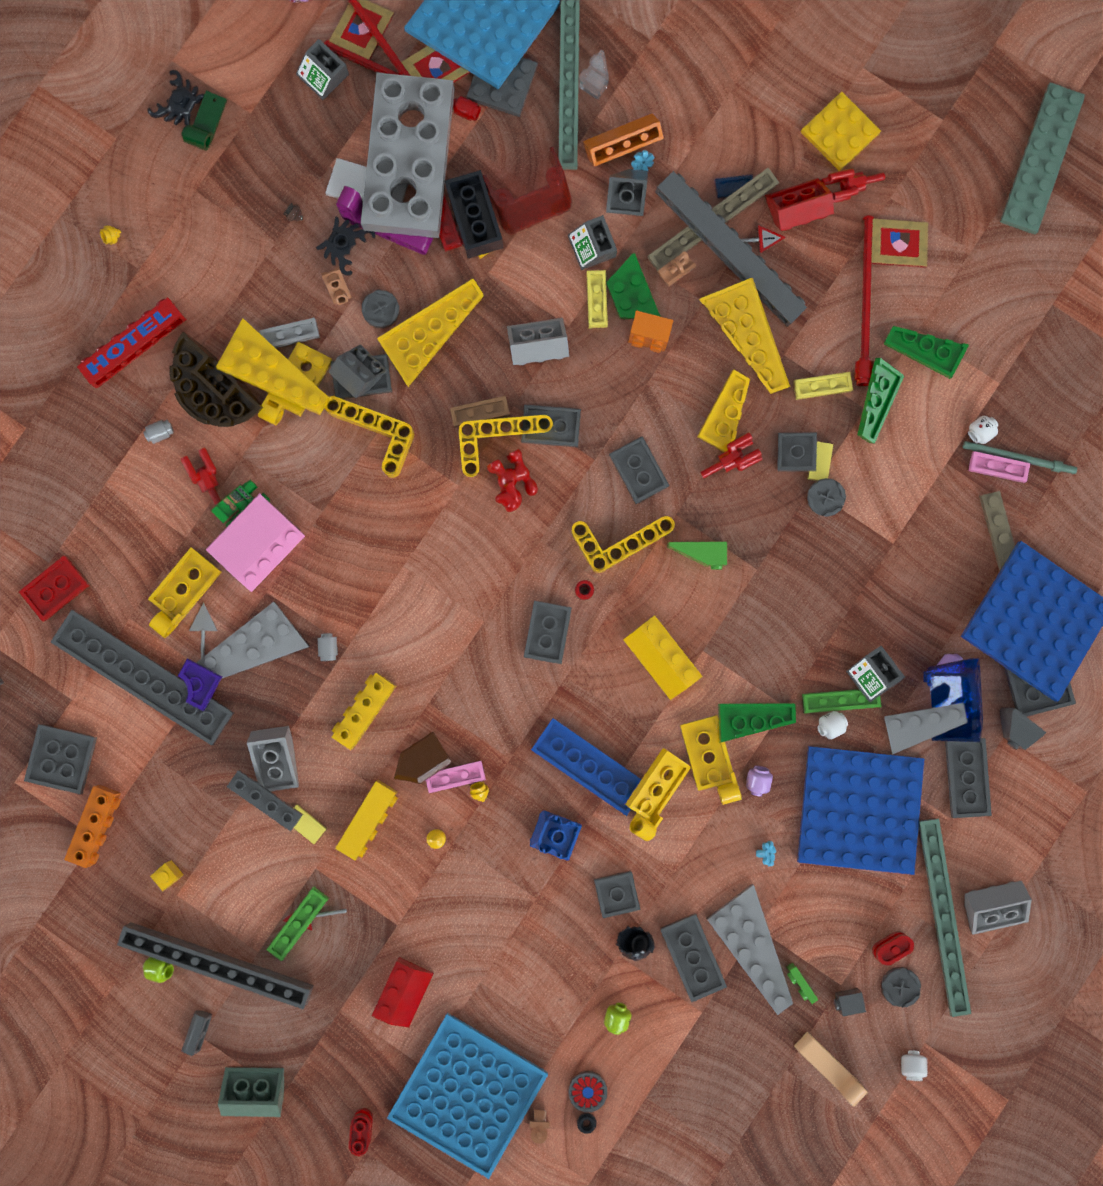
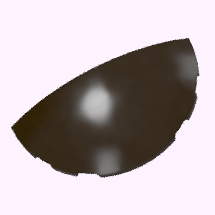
[169,332,263,427]

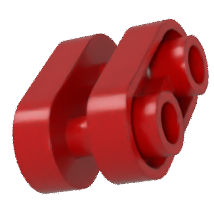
[872,931,914,966]
[349,1108,373,1156]

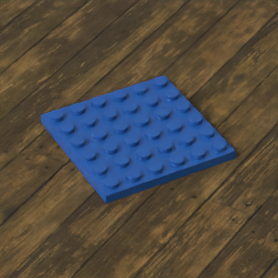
[960,541,1103,701]
[797,746,924,875]

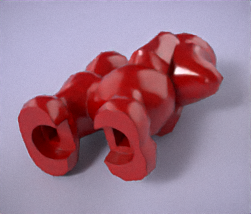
[486,449,538,512]

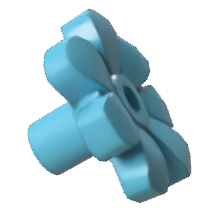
[631,150,655,171]
[756,841,776,866]

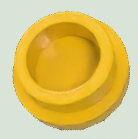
[100,225,121,245]
[470,781,489,802]
[426,829,446,849]

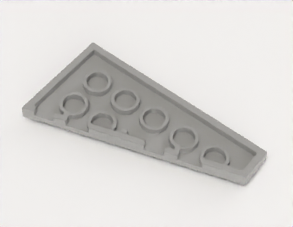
[196,602,310,679]
[706,884,793,1015]

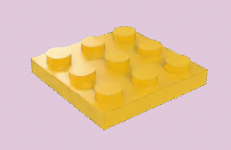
[801,92,881,171]

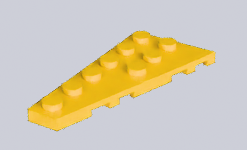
[699,278,790,394]
[377,279,484,387]
[216,318,329,415]

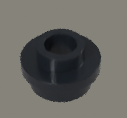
[577,1113,597,1134]

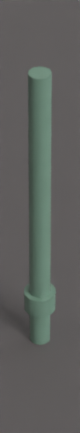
[963,441,1077,474]

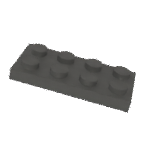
[945,738,992,818]
[660,913,727,1003]

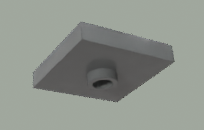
[777,433,817,472]
[594,871,640,918]

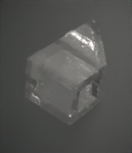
[579,50,609,100]

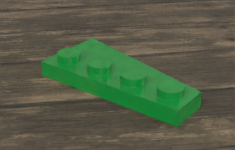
[883,326,969,379]
[857,358,904,444]
[718,703,796,743]

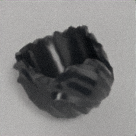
[616,926,655,961]

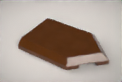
[394,732,452,784]

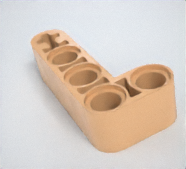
[794,1032,868,1107]

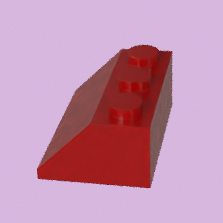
[765,178,834,231]
[371,957,434,1028]

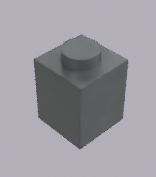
[833,988,866,1017]

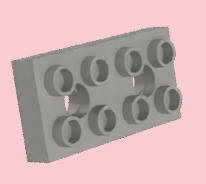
[361,73,454,238]

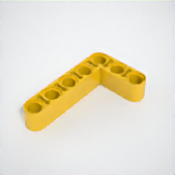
[324,396,414,478]
[459,415,553,477]
[571,516,675,573]

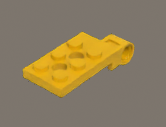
[258,342,332,426]
[148,547,222,638]
[680,715,742,805]
[625,748,691,841]

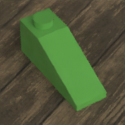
[668,542,727,570]

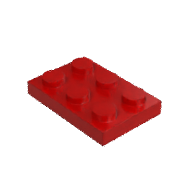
[19,556,90,622]

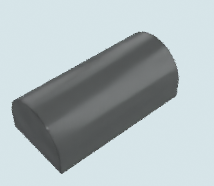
[182,1010,212,1056]

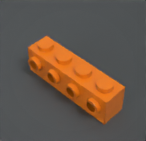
[583,113,664,167]
[64,785,121,868]

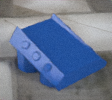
[530,810,582,861]

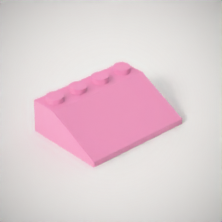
[206,493,305,592]

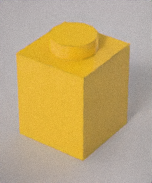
[150,860,184,891]

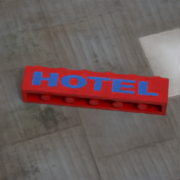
[77,297,187,389]

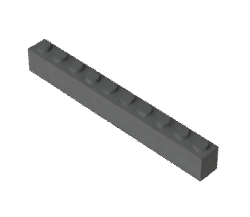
[655,171,807,327]
[117,922,314,1009]

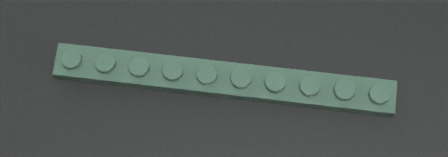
[558,0,580,170]
[919,818,971,1017]

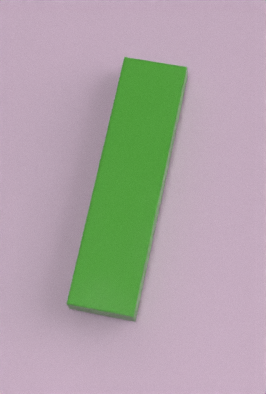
[802,689,881,713]
[266,886,329,962]

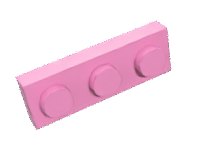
[968,451,1030,483]
[426,760,486,793]

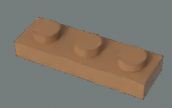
[450,396,510,428]

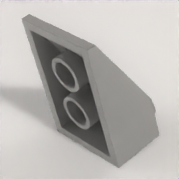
[247,726,299,791]

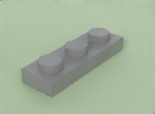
[259,318,320,348]

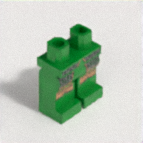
[211,479,270,527]

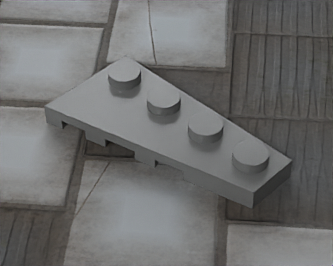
[884,703,968,755]

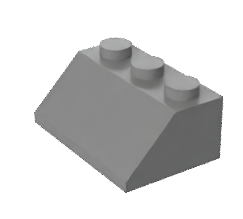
[507,318,569,365]
[964,881,1032,935]

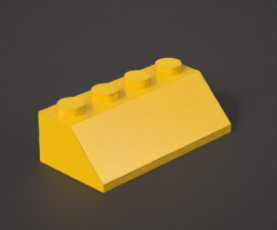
[623,615,703,700]

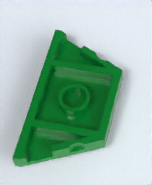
[606,253,661,320]

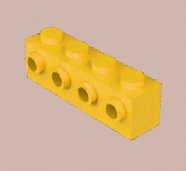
[332,673,396,750]

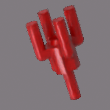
[821,169,885,203]
[700,432,763,479]
[181,448,221,505]

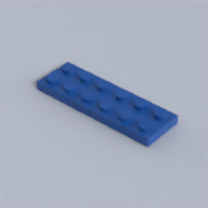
[531,718,642,816]

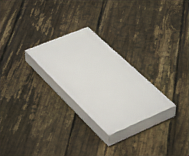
[326,158,408,203]

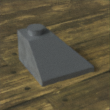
[606,169,648,216]
[999,707,1046,750]

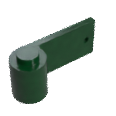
[181,90,228,151]

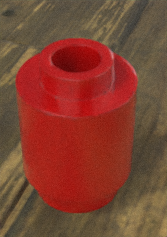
[575,580,594,600]

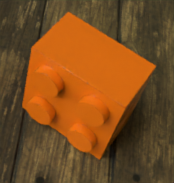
[628,311,673,353]

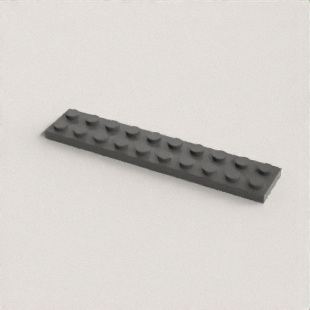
[51,610,234,746]

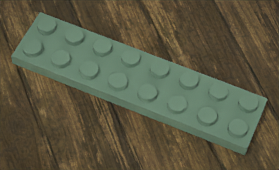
[1000,82,1085,235]

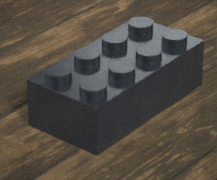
[444,170,504,259]

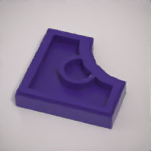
[178,659,223,711]

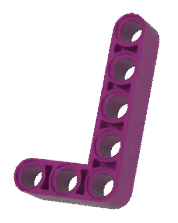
[336,186,433,255]

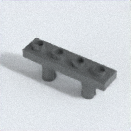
[227,770,303,832]

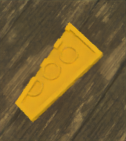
[697,370,750,452]

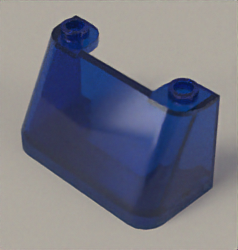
[923,658,983,742]

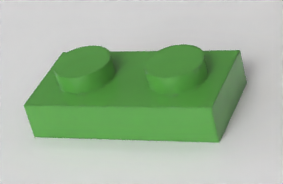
[787,963,818,1004]

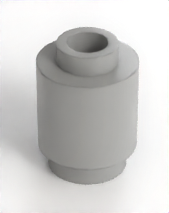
[143,419,174,444]
[317,633,338,661]

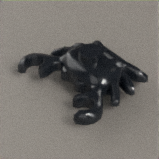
[147,70,204,127]
[316,217,376,276]

